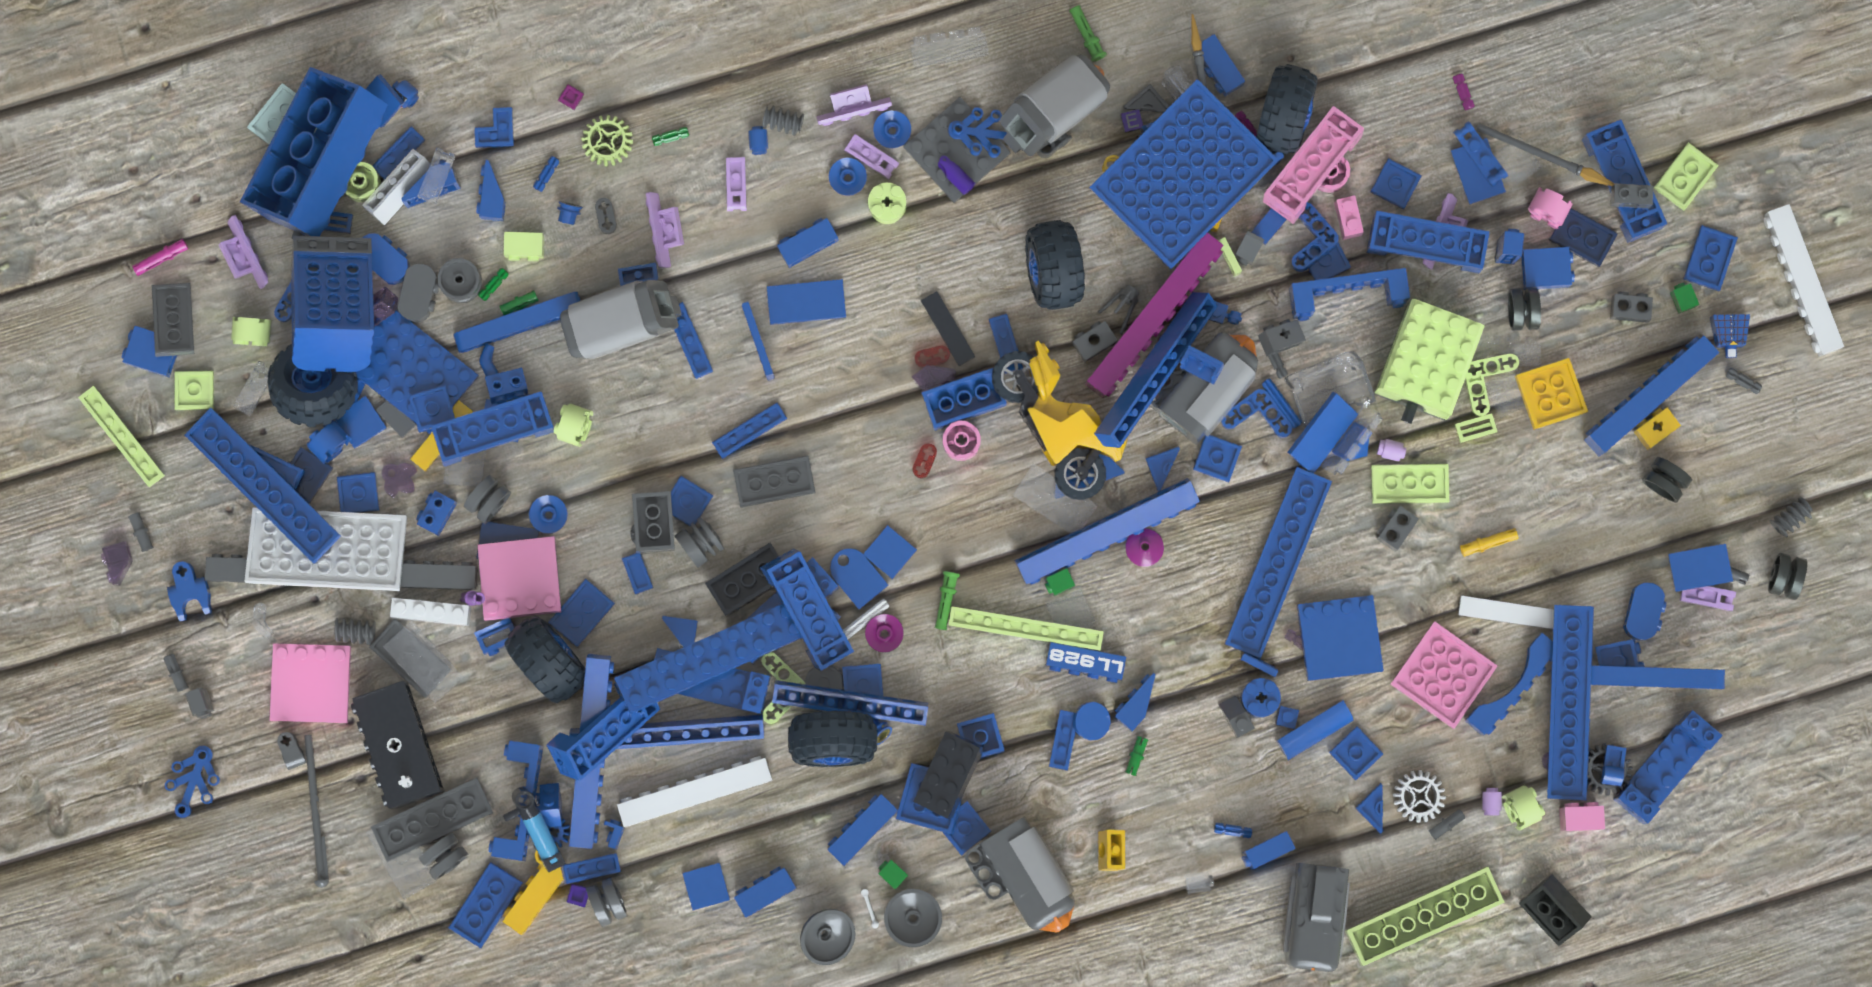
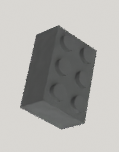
[632,491,675,554]

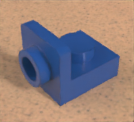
[604,819,625,849]

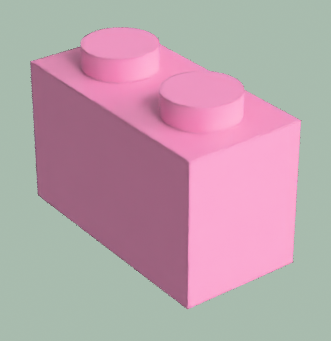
[1334,196,1364,240]

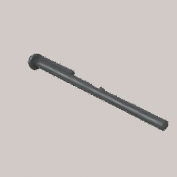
[304,735,329,888]

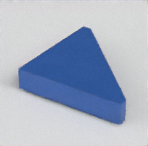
[1146,446,1180,492]
[662,616,698,647]
[1355,783,1383,834]

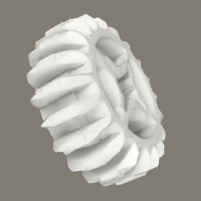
[1393,770,1446,823]

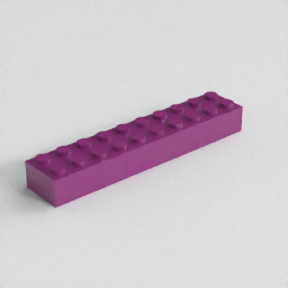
[1085,232,1224,398]

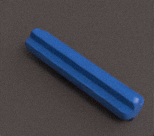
[1262,378,1302,428]

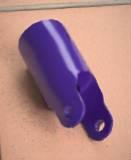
[938,156,976,195]

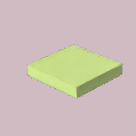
[175,371,214,410]

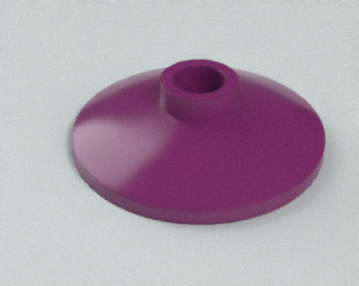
[1126,528,1164,567]
[865,614,904,653]

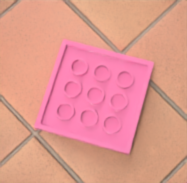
[478,536,561,621]
[1390,621,1497,729]
[270,644,351,723]

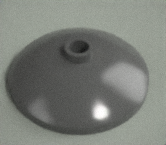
[884,889,942,947]
[800,909,856,965]

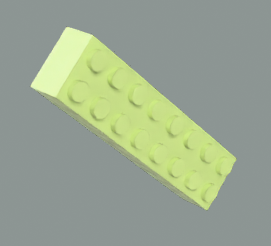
[1345,867,1505,966]

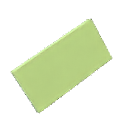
[1371,464,1449,504]

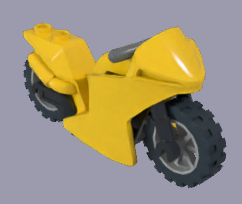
[992,340,1128,500]

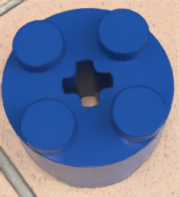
[306,420,352,464]
[1240,678,1281,718]

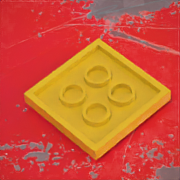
[1515,358,1588,430]

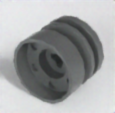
[674,517,724,568]

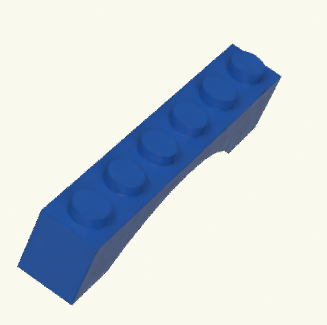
[1465,633,1553,736]

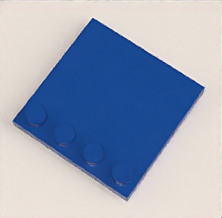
[1297,595,1384,681]

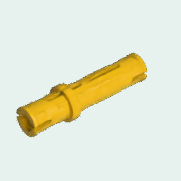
[1460,528,1518,557]

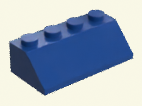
[922,368,1007,431]

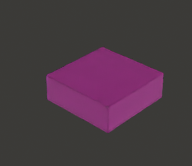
[558,84,584,111]

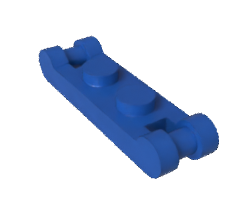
[1453,121,1508,187]

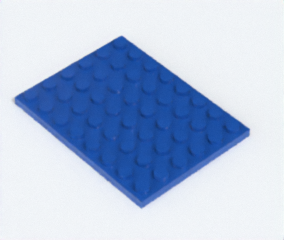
[1089,79,1279,269]

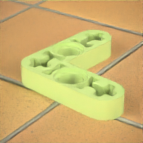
[1465,354,1519,416]
[761,652,805,724]

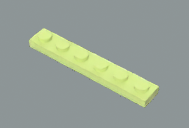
[78,386,165,487]

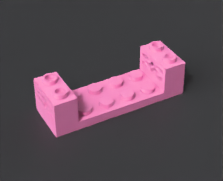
[1263,106,1364,224]

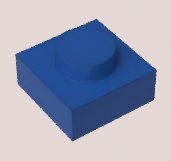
[1275,706,1299,729]

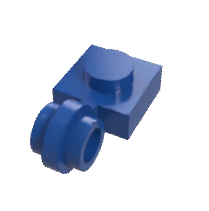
[1209,301,1242,325]

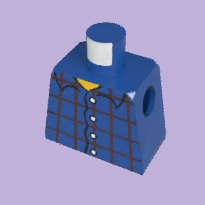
[1710,314,1750,358]

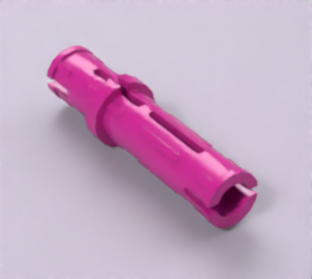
[132,238,189,276]

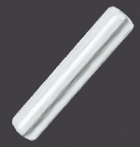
[843,599,889,639]

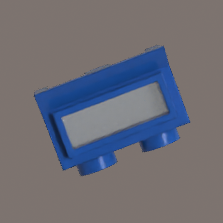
[474,618,515,657]

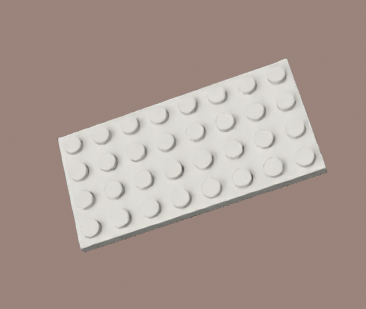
[245,508,407,591]

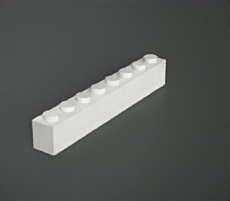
[1764,204,1844,357]
[617,756,773,827]

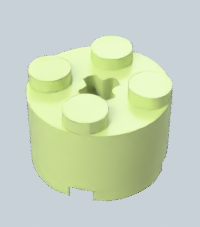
[345,162,381,202]
[868,183,906,224]
[231,317,271,346]
[554,403,593,447]
[1502,785,1545,830]

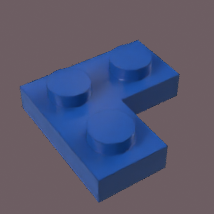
[475,107,514,148]

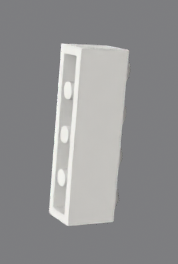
[362,149,433,225]
[390,598,471,626]

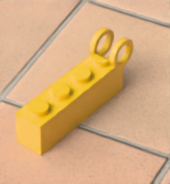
[502,850,563,935]

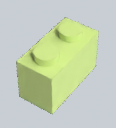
[504,232,544,261]

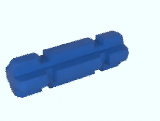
[533,156,560,192]
[1214,823,1252,838]

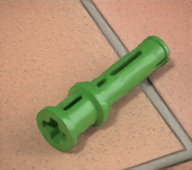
[1069,5,1107,62]
[934,571,960,630]

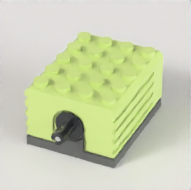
[1374,299,1484,424]

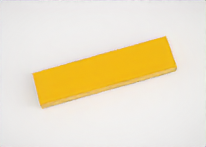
[410,400,473,472]

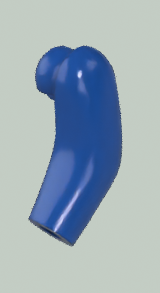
[479,344,499,376]

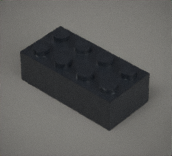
[705,542,779,617]
[913,731,985,819]

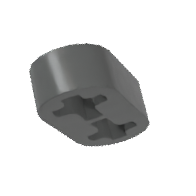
[595,198,616,234]

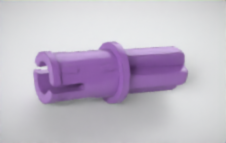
[460,591,485,606]

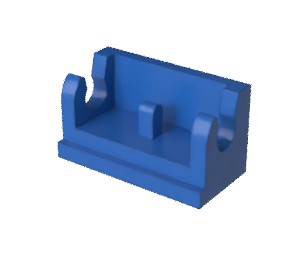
[1180,345,1224,385]

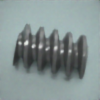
[762,105,804,136]
[1770,497,1813,538]
[334,618,376,645]

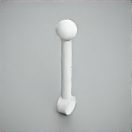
[861,889,879,928]

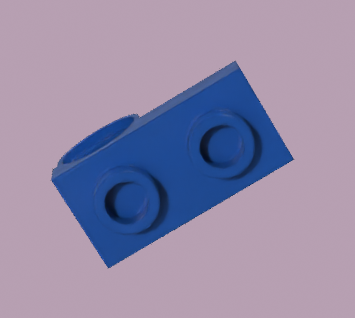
[1600,745,1627,787]

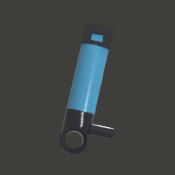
[503,787,566,873]

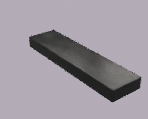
[921,291,975,366]

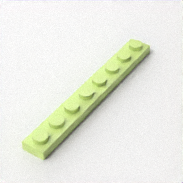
[949,606,1104,651]

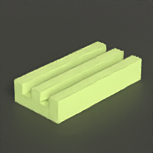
[1218,237,1242,277]
[1455,413,1497,443]

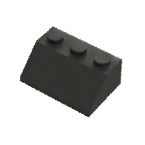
[1519,874,1592,947]

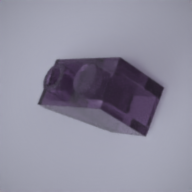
[373,287,399,327]
[912,365,956,392]
[101,541,133,586]

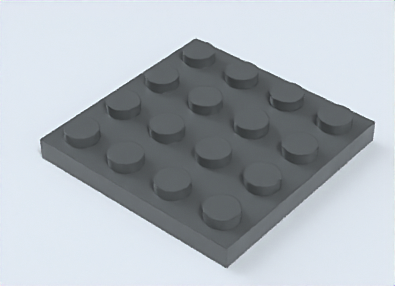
[903,97,1011,203]

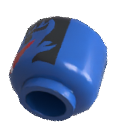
[392,80,419,108]

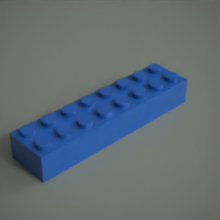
[1584,336,1720,457]

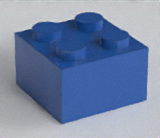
[957,713,1005,758]

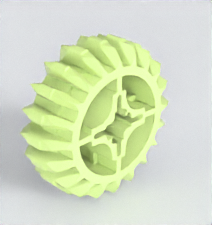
[581,115,633,167]

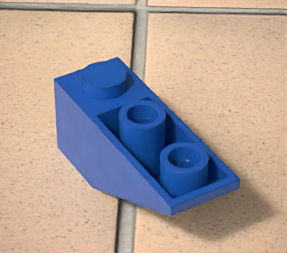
[476,160,506,222]
[1115,673,1156,732]

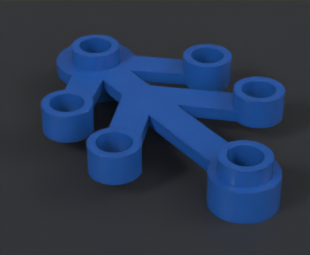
[948,107,1007,158]
[165,746,220,818]

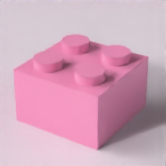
[1559,802,1605,831]

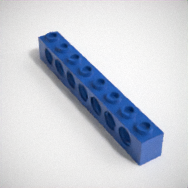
[772,680,929,726]

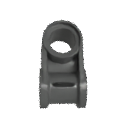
[1037,133,1072,158]
[277,732,307,770]

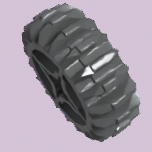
[1588,743,1633,796]

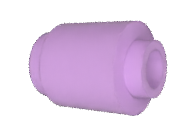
[1377,439,1406,462]
[1482,788,1502,816]

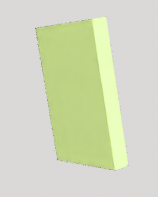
[1654,142,1719,211]

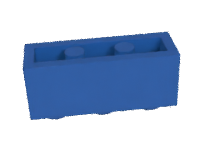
[1202,34,1245,97]
[777,218,839,268]
[1495,229,1524,265]

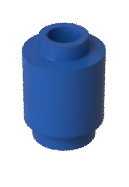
[748,126,769,155]

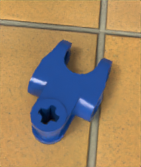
[167,561,212,622]

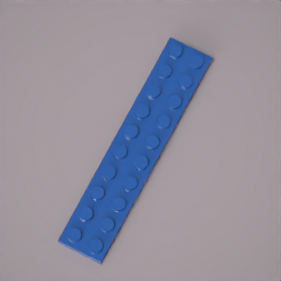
[184,407,341,564]
[1225,467,1332,659]
[614,604,802,714]
[1547,605,1594,801]

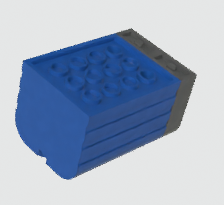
[291,236,374,372]

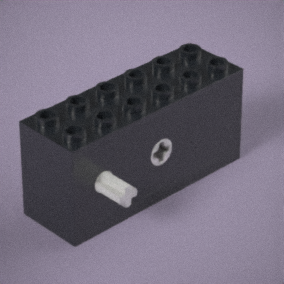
[351,681,445,810]

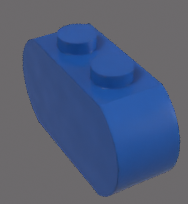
[362,233,410,285]
[1623,583,1667,641]

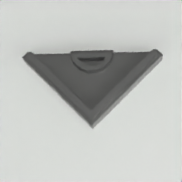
[1123,84,1170,113]

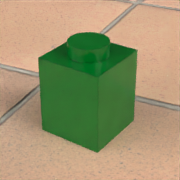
[1670,283,1700,314]
[1044,568,1075,597]
[878,860,908,889]

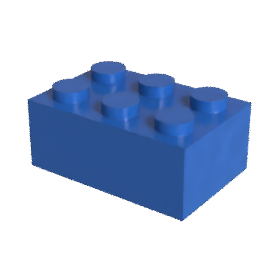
[734,866,797,918]

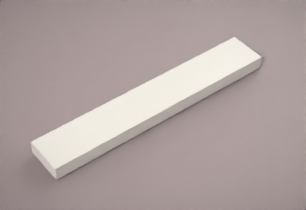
[1458,596,1554,629]

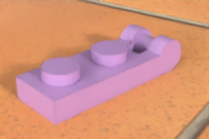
[844,134,899,180]
[726,157,747,211]
[1680,586,1736,611]

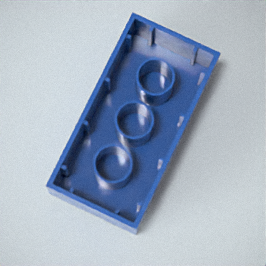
[240,67,388,237]

